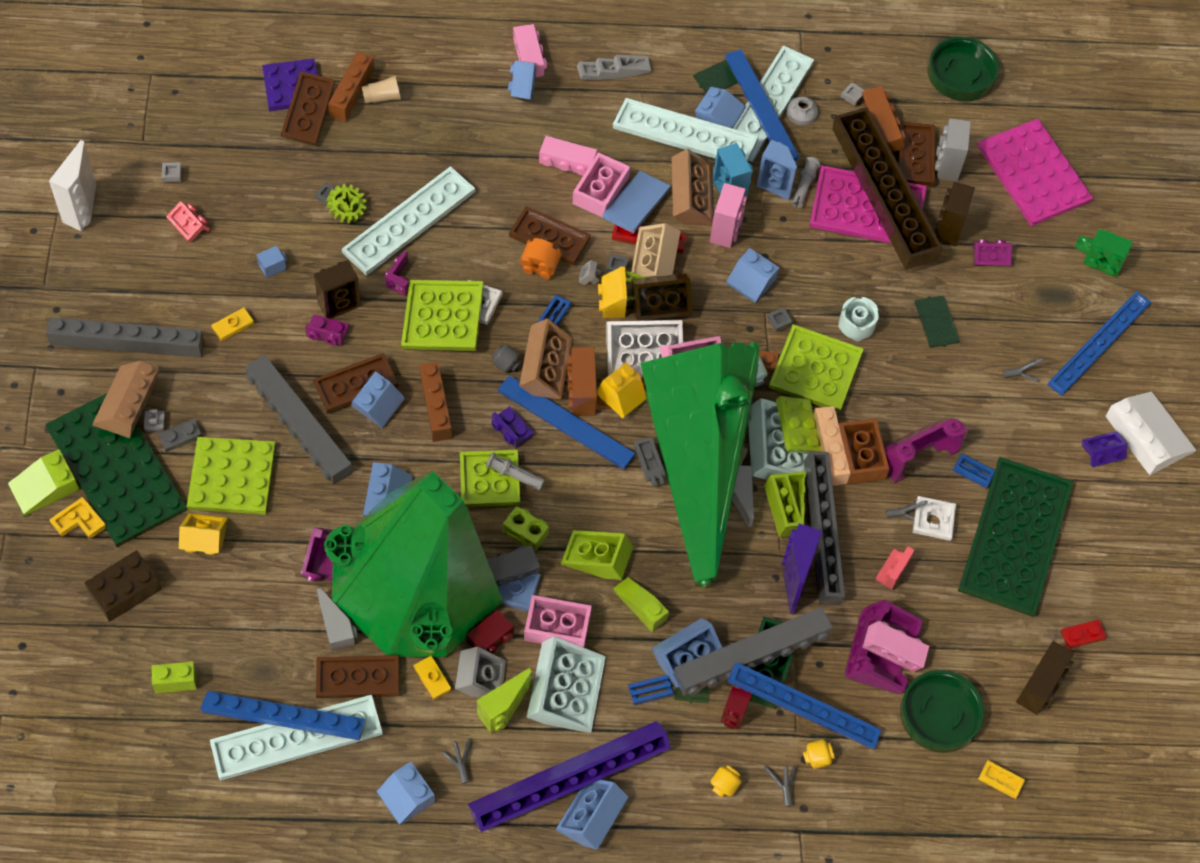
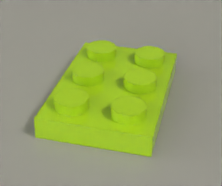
[776,396,821,454]

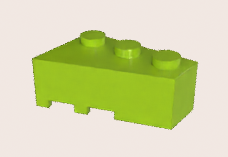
[764,471,806,537]

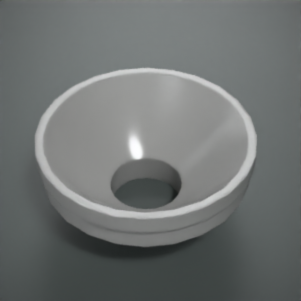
[786,97,818,126]

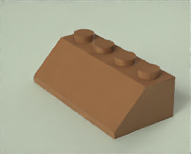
[671,149,713,225]
[519,319,572,399]
[92,361,159,438]

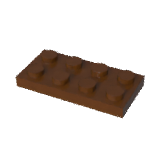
[281,71,335,146]
[898,122,935,187]
[509,206,591,266]
[313,353,398,414]
[316,655,399,699]

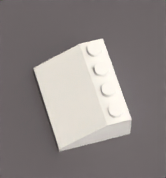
[49,140,96,231]
[606,320,683,377]
[1106,392,1196,475]

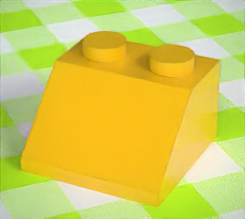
[598,267,627,318]
[596,362,647,418]
[179,513,228,555]

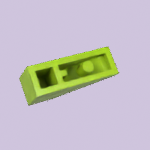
[613,577,669,632]

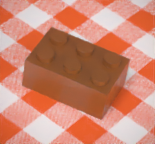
[567,347,597,416]
[839,418,889,484]

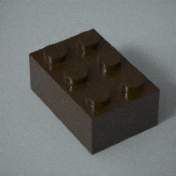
[934,182,975,246]
[314,260,361,319]
[631,273,692,321]
[84,550,161,622]
[1016,641,1074,715]

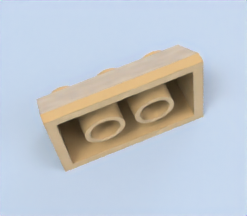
[630,223,680,279]

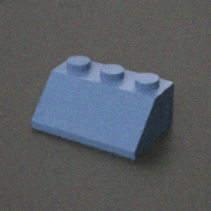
[756,139,797,200]
[363,462,413,517]
[651,618,722,688]
[556,780,628,849]

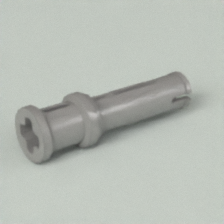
[791,157,821,208]
[486,452,545,490]

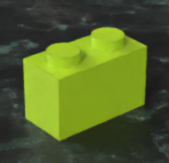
[152,662,197,694]

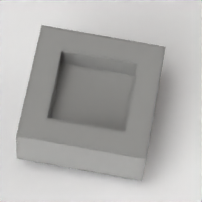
[841,82,865,106]
[161,162,182,182]

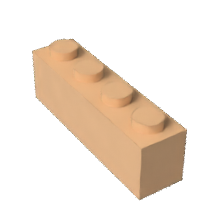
[814,406,850,486]

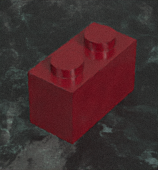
[467,610,514,654]
[721,686,752,729]

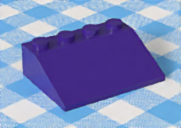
[782,523,822,615]

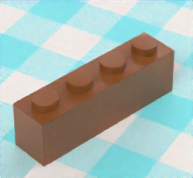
[328,51,374,122]
[862,85,906,152]
[419,362,452,442]

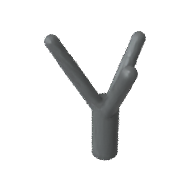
[1003,358,1044,383]
[886,500,928,521]
[442,738,471,784]
[764,766,797,807]

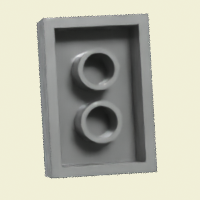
[935,118,971,182]

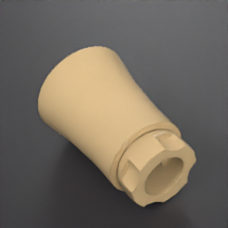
[362,76,401,103]

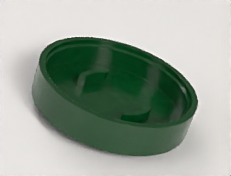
[927,37,999,101]
[900,670,984,753]

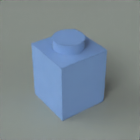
[256,246,287,278]

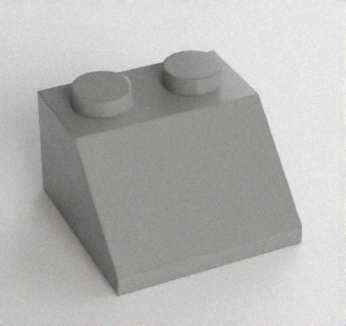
[455,647,506,697]

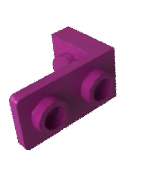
[385,251,409,296]

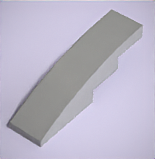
[577,55,651,80]

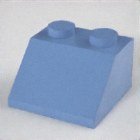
[508,60,537,99]
[695,87,745,129]
[726,248,779,303]
[351,371,405,428]
[377,762,435,825]

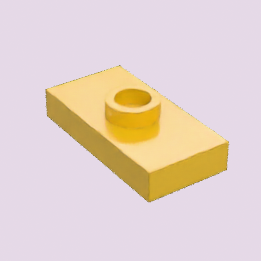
[211,307,254,342]
[413,656,451,701]
[978,760,1025,799]

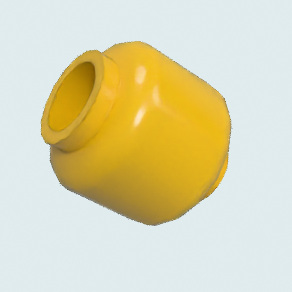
[803,739,835,769]
[710,765,741,797]

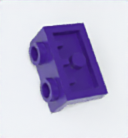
[491,406,534,448]
[1082,431,1128,467]

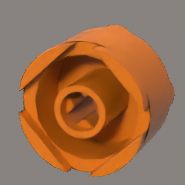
[520,238,562,280]

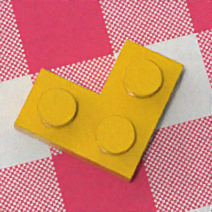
[49,497,106,539]

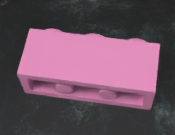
[513,24,547,77]
[539,136,597,176]
[863,621,929,672]

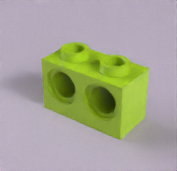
[503,506,549,552]

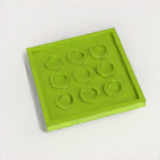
[401,280,484,351]
[768,324,863,413]
[187,437,276,515]

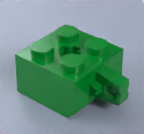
[1075,229,1133,277]

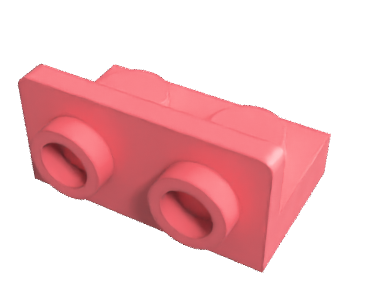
[166,201,210,242]
[875,546,914,590]

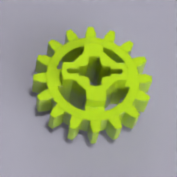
[326,184,367,224]

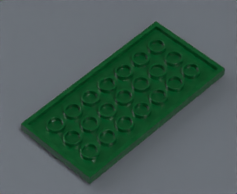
[45,393,188,547]
[958,457,1073,617]

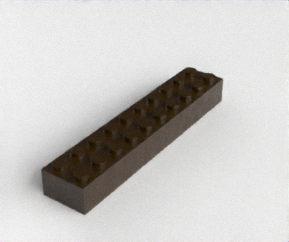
[832,107,943,270]

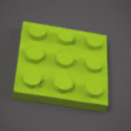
[460,450,520,507]

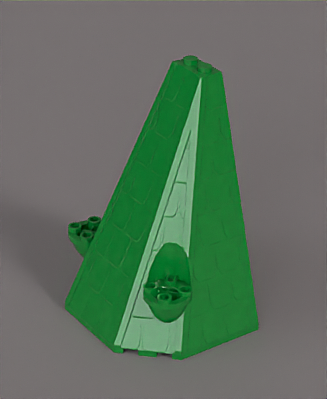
[640,342,760,588]
[324,471,503,658]

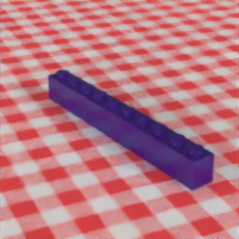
[468,721,671,832]

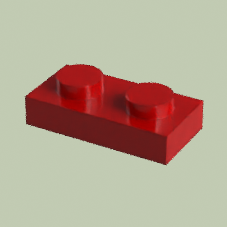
[1061,619,1106,649]

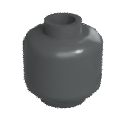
[492,345,520,373]

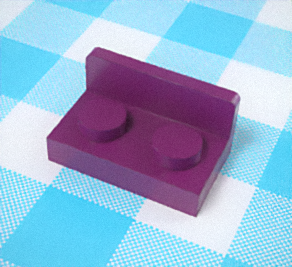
[972,240,1012,266]
[305,314,349,346]

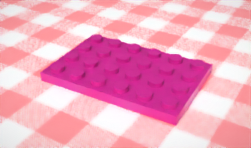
[977,119,1093,226]
[809,165,927,244]

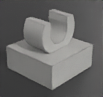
[579,260,601,285]
[144,410,165,432]

